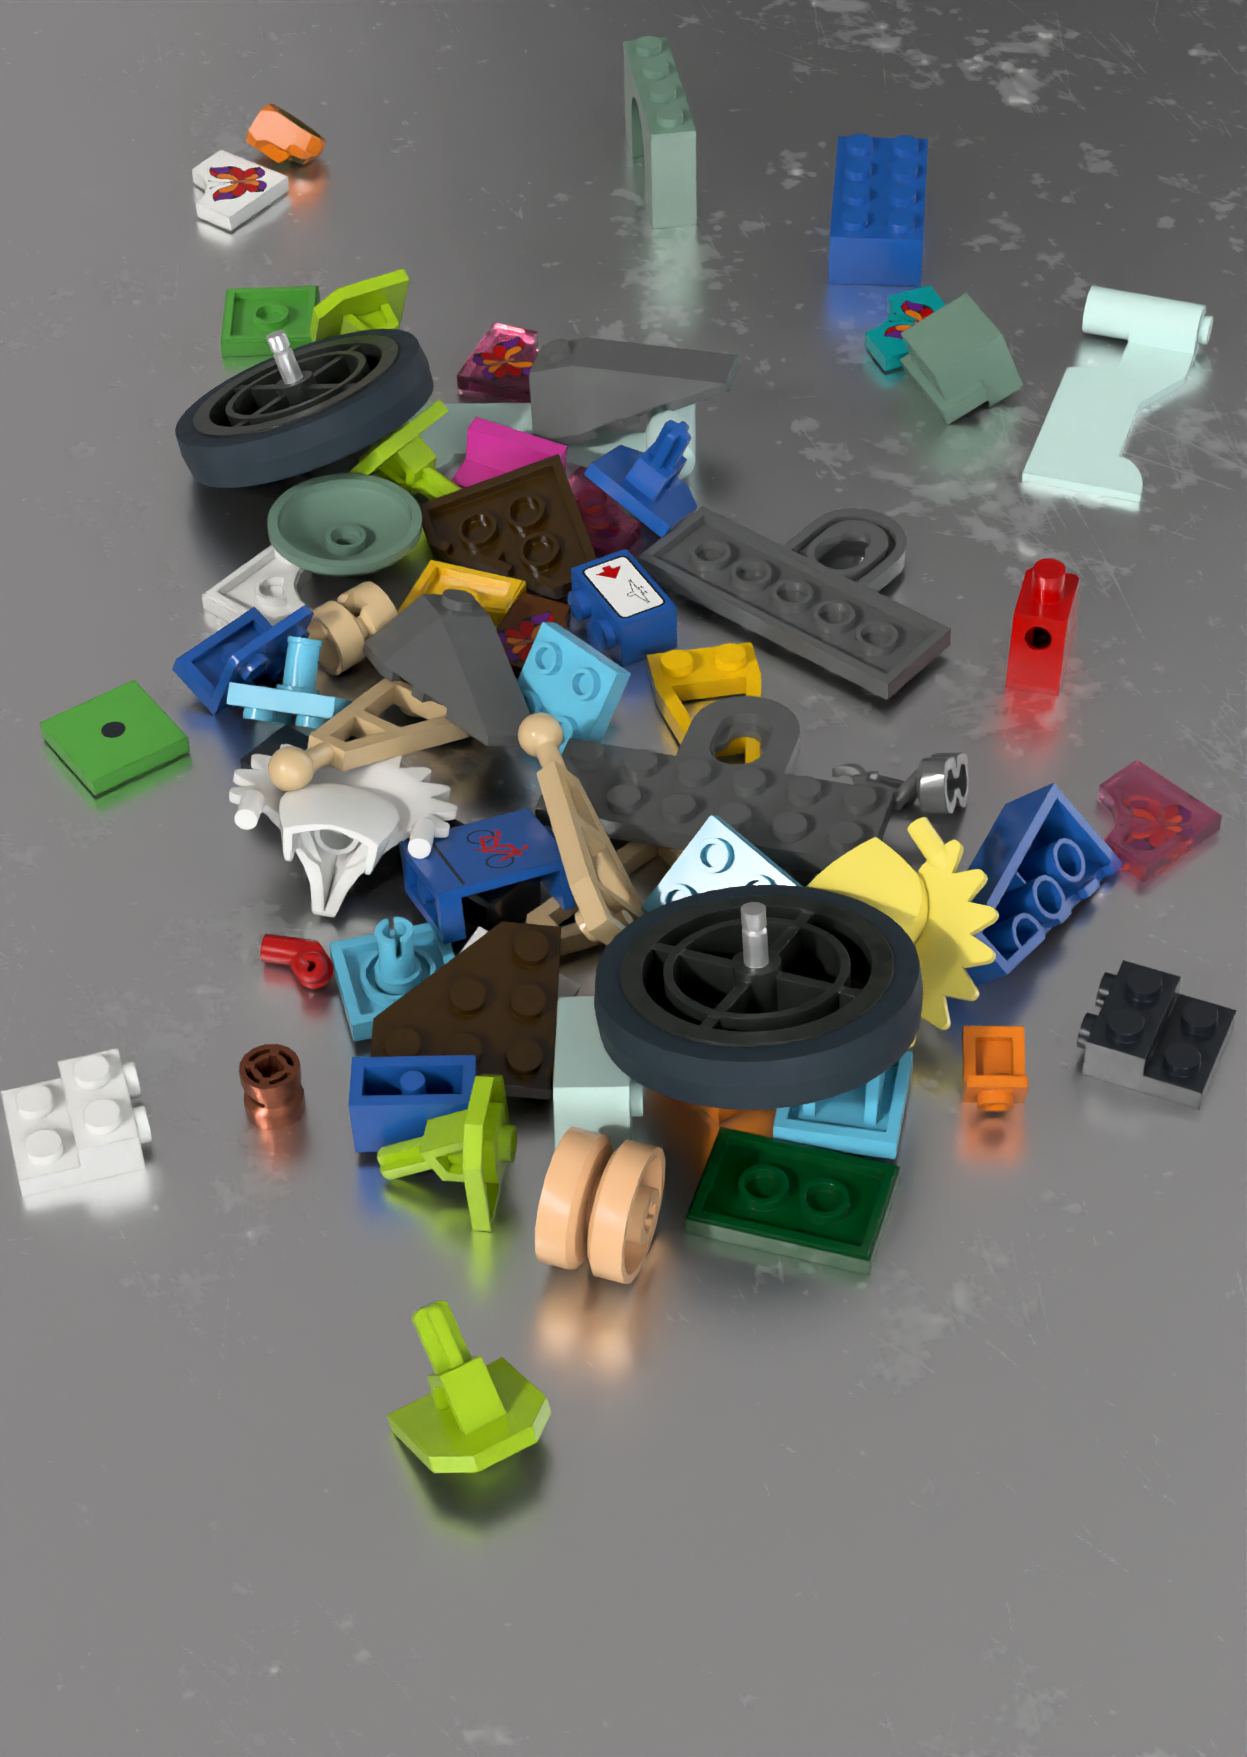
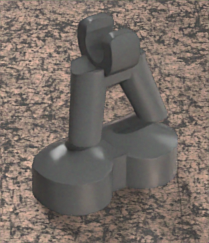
[832,752,969,814]

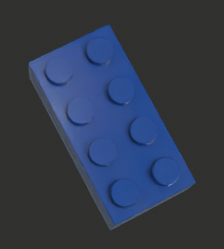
[828,134,928,287]

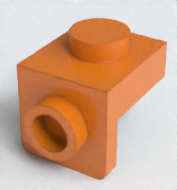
[962,1025,1029,1112]

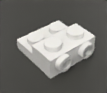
[1,1048,152,1197]

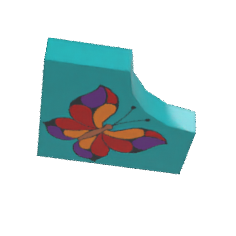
[865,285,946,371]

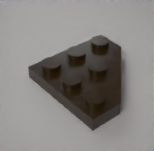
[419,454,597,600]
[370,921,562,1100]

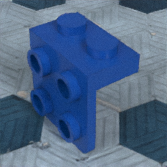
[172,605,314,716]

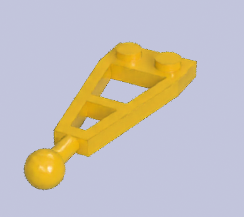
[647,642,761,764]

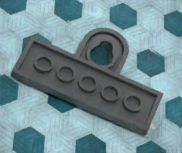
[638,506,951,700]
[535,696,894,873]

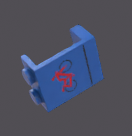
[399,808,575,944]

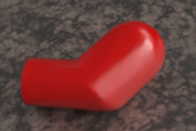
[260,934,333,989]

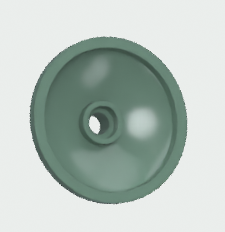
[267,473,422,577]

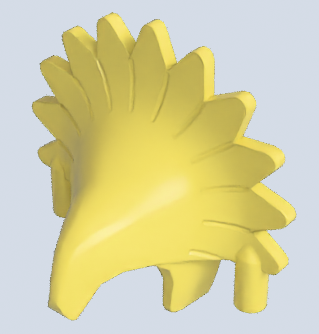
[806,817,999,1048]

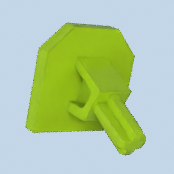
[309,268,429,363]
[348,399,462,500]
[377,1074,517,1232]
[387,1300,551,1473]

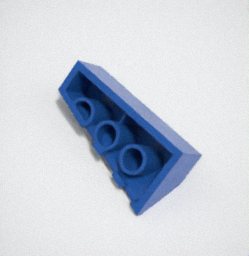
[965,783,1124,987]

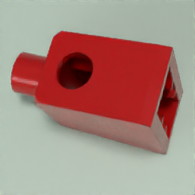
[1005,558,1080,696]

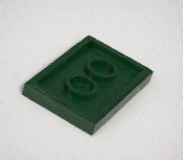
[685,1126,901,1275]

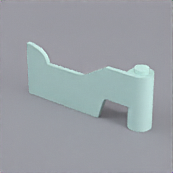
[1022,285,1213,503]
[408,403,695,479]

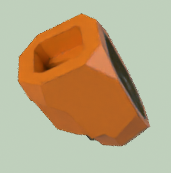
[246,103,326,164]

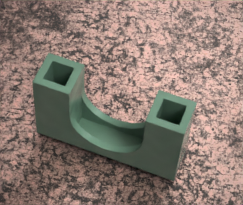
[623,35,697,230]

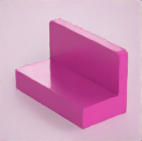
[451,417,568,489]

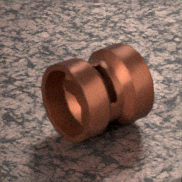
[239,1044,306,1130]

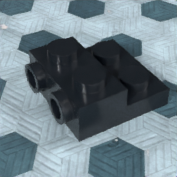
[1077,960,1237,1110]

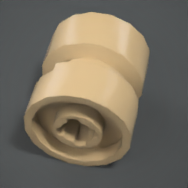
[307,581,398,675]

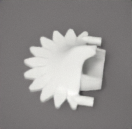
[229,744,458,917]

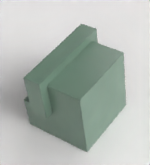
[900,292,1023,425]

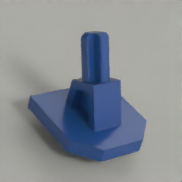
[584,420,698,538]

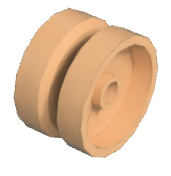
[535,1126,665,1284]

